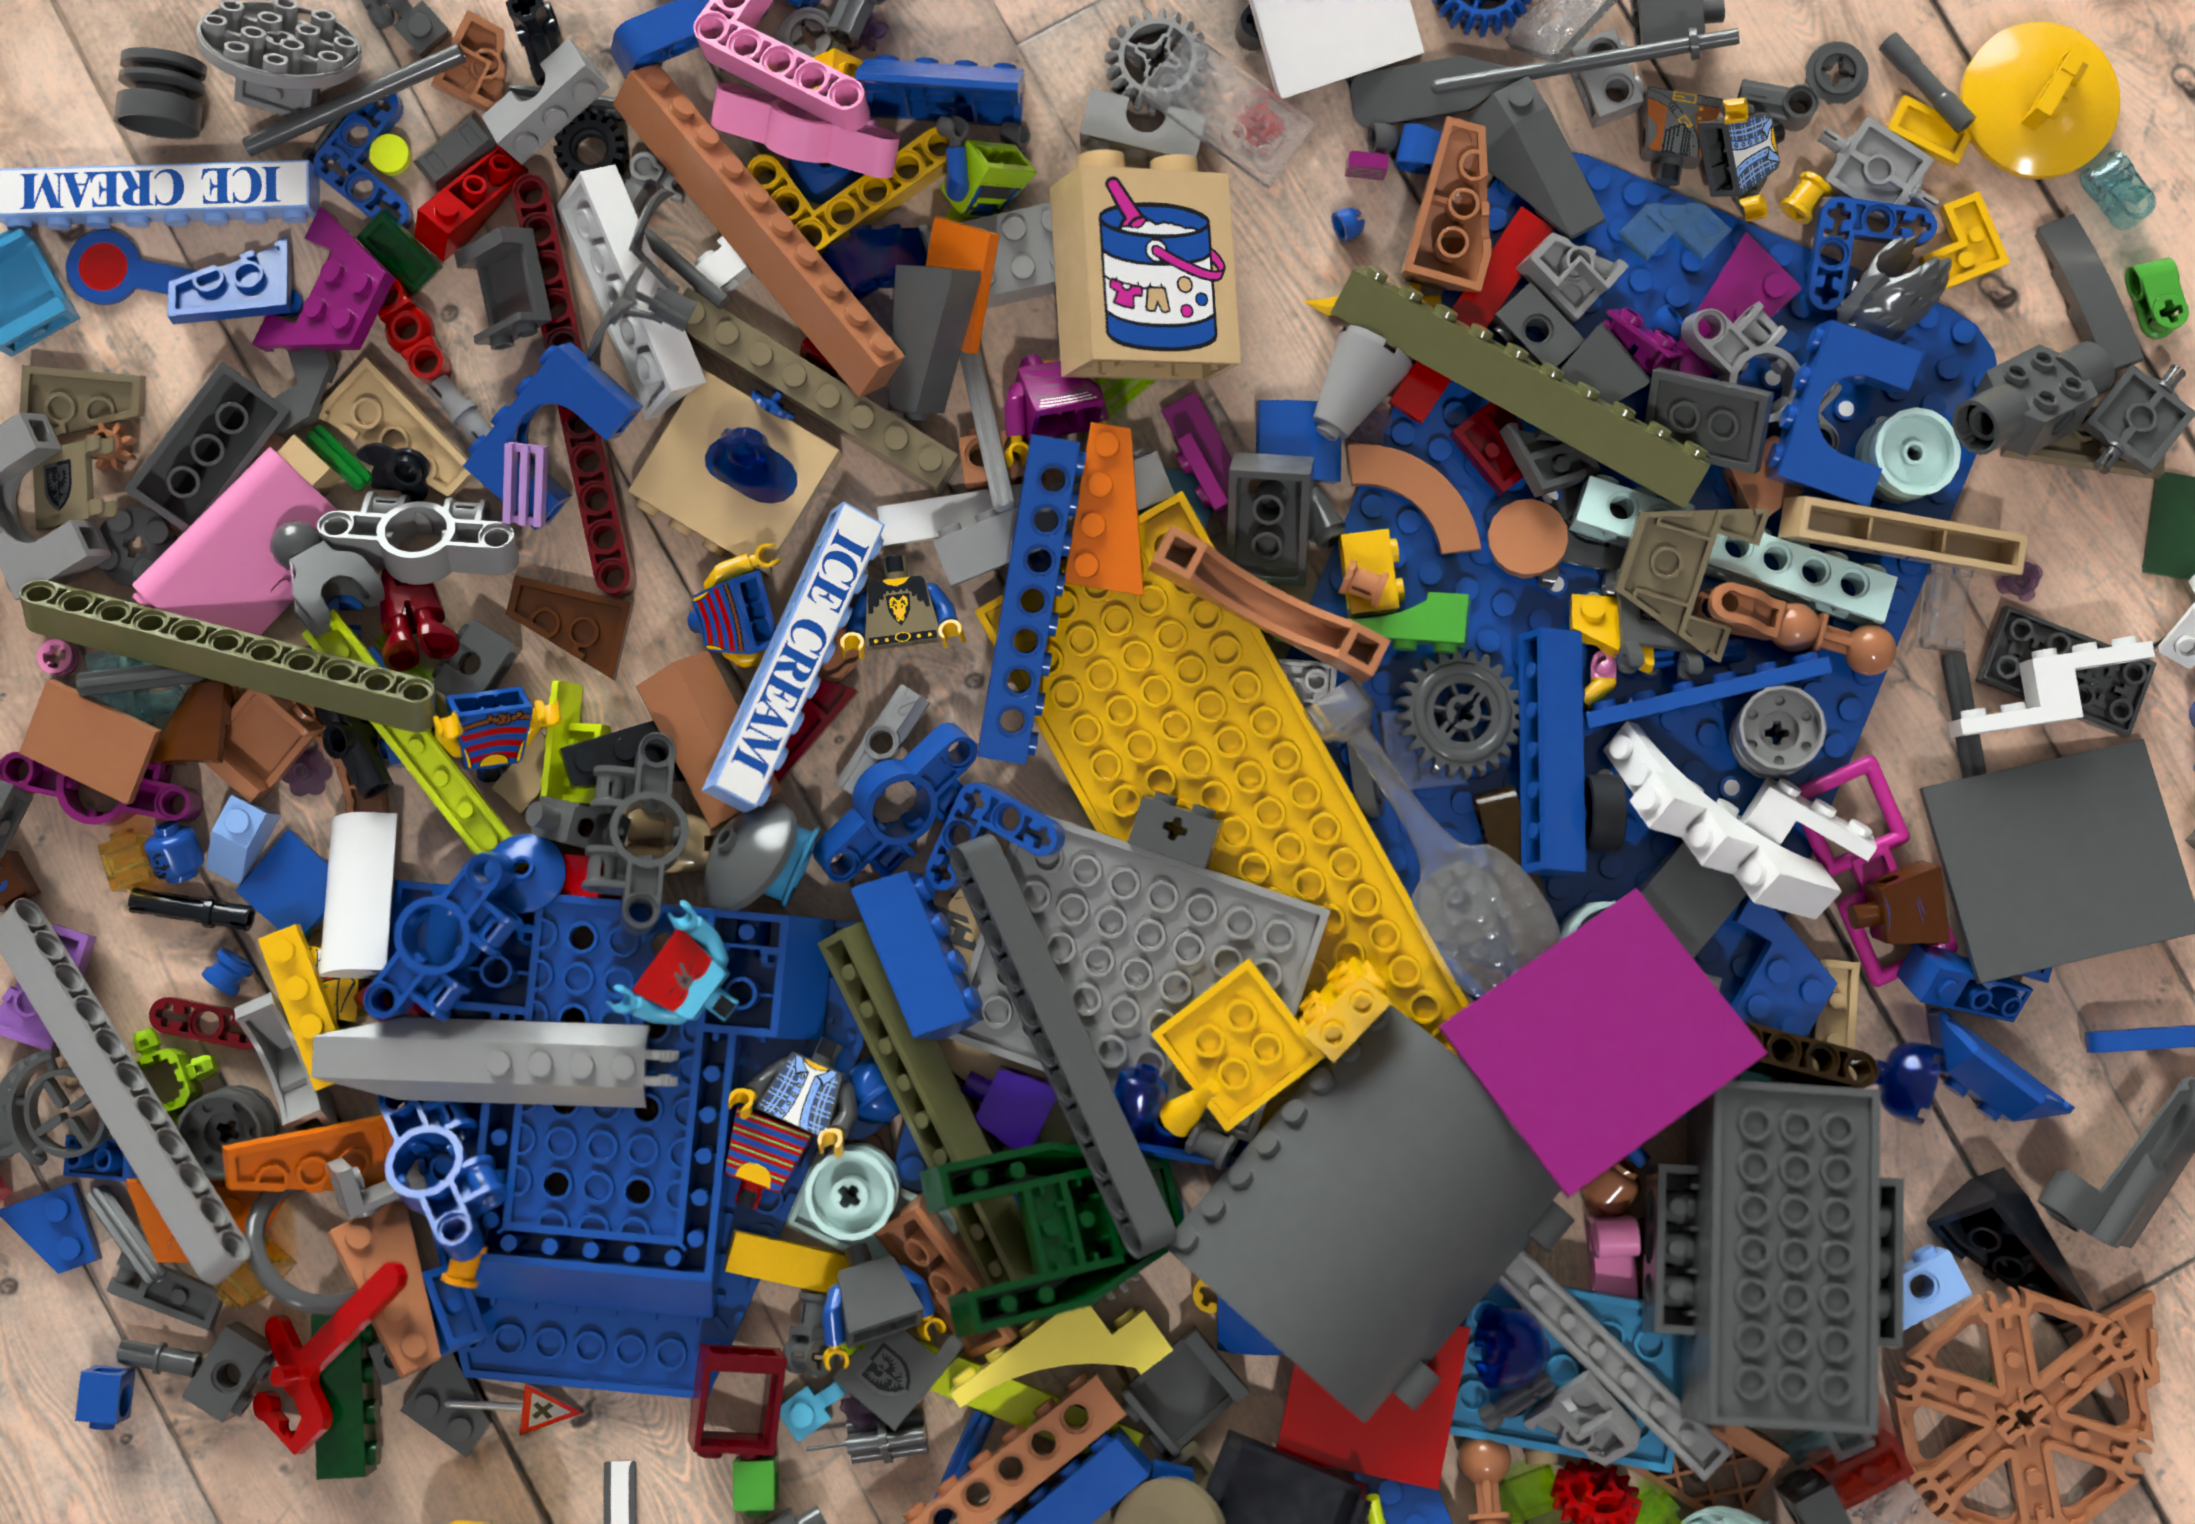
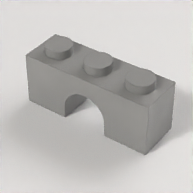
[482,38,609,165]
[1080,88,1207,165]

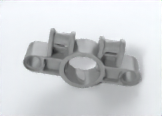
[1681,301,1842,450]
[317,492,519,585]

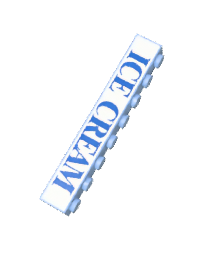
[0,160,320,231]
[701,502,885,813]

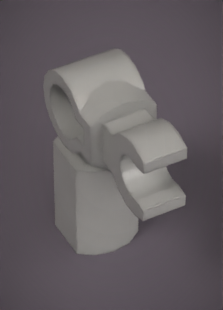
[623,152,685,214]

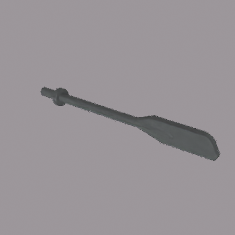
[1350,27,1740,128]

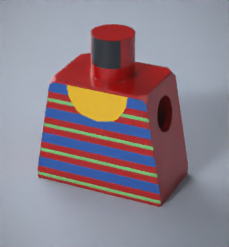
[725,1106,814,1210]

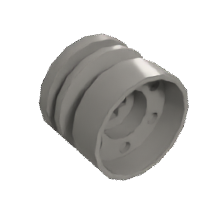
[1729,685,1827,779]

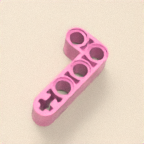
[1586,1214,1641,1298]

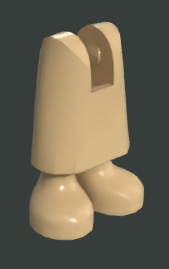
[627,809,730,875]

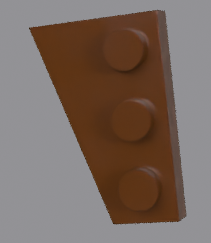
[506,576,634,681]

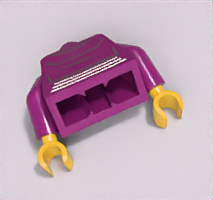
[1004,354,1110,468]

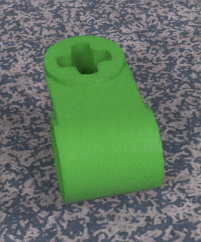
[2125,257,2189,339]

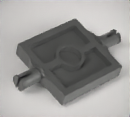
[2081,364,2195,476]

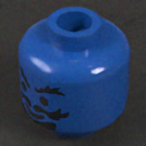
[144,821,204,884]

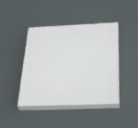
[1249,0,1424,100]

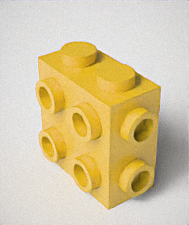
[1298,956,1391,1063]

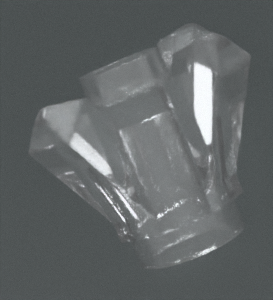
[1844,1478,1921,1524]

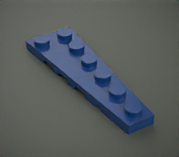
[1585,652,1833,730]

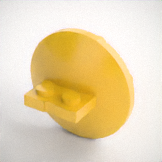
[1959,22,2120,180]

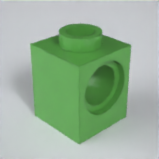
[733,1453,779,1518]

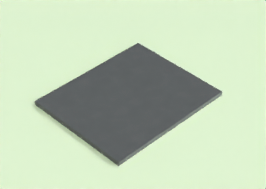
[1919,739,2195,984]

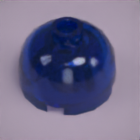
[1874,1042,1943,1127]
[1474,1306,1550,1390]

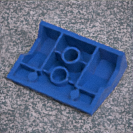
[855,54,1025,126]

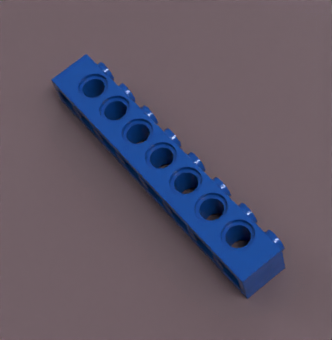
[977,434,1086,765]

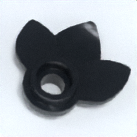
[356,443,430,502]

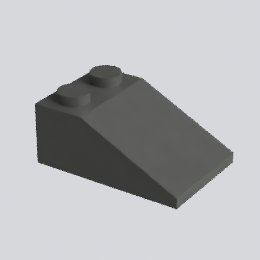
[1226,452,1315,587]

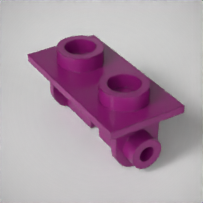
[1604,307,1683,376]

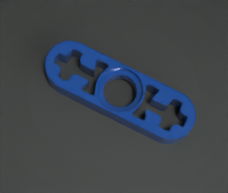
[2084,1025,2195,1053]

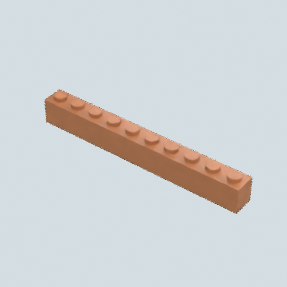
[612,64,906,398]

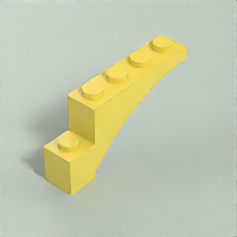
[949,1305,1173,1408]

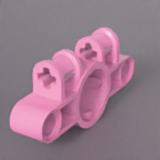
[710,83,901,178]

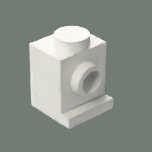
[690,236,752,297]

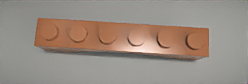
[1147,525,1391,683]

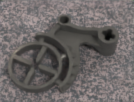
[0,1048,110,1166]

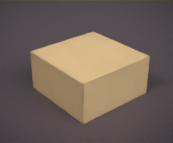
[277,435,342,495]

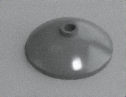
[704,800,797,911]

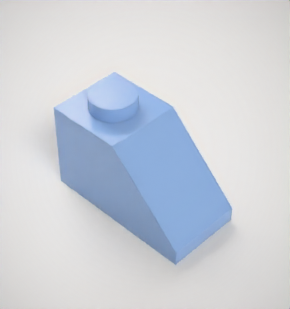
[206,795,281,886]

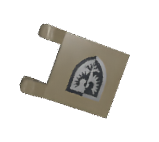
[33,435,118,531]

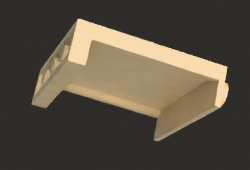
[628,369,843,577]

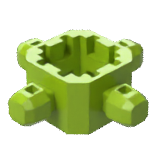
[133,1028,219,1126]

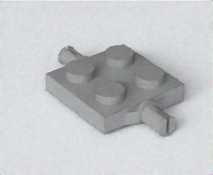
[1817,116,1939,227]

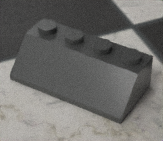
[124,360,290,532]

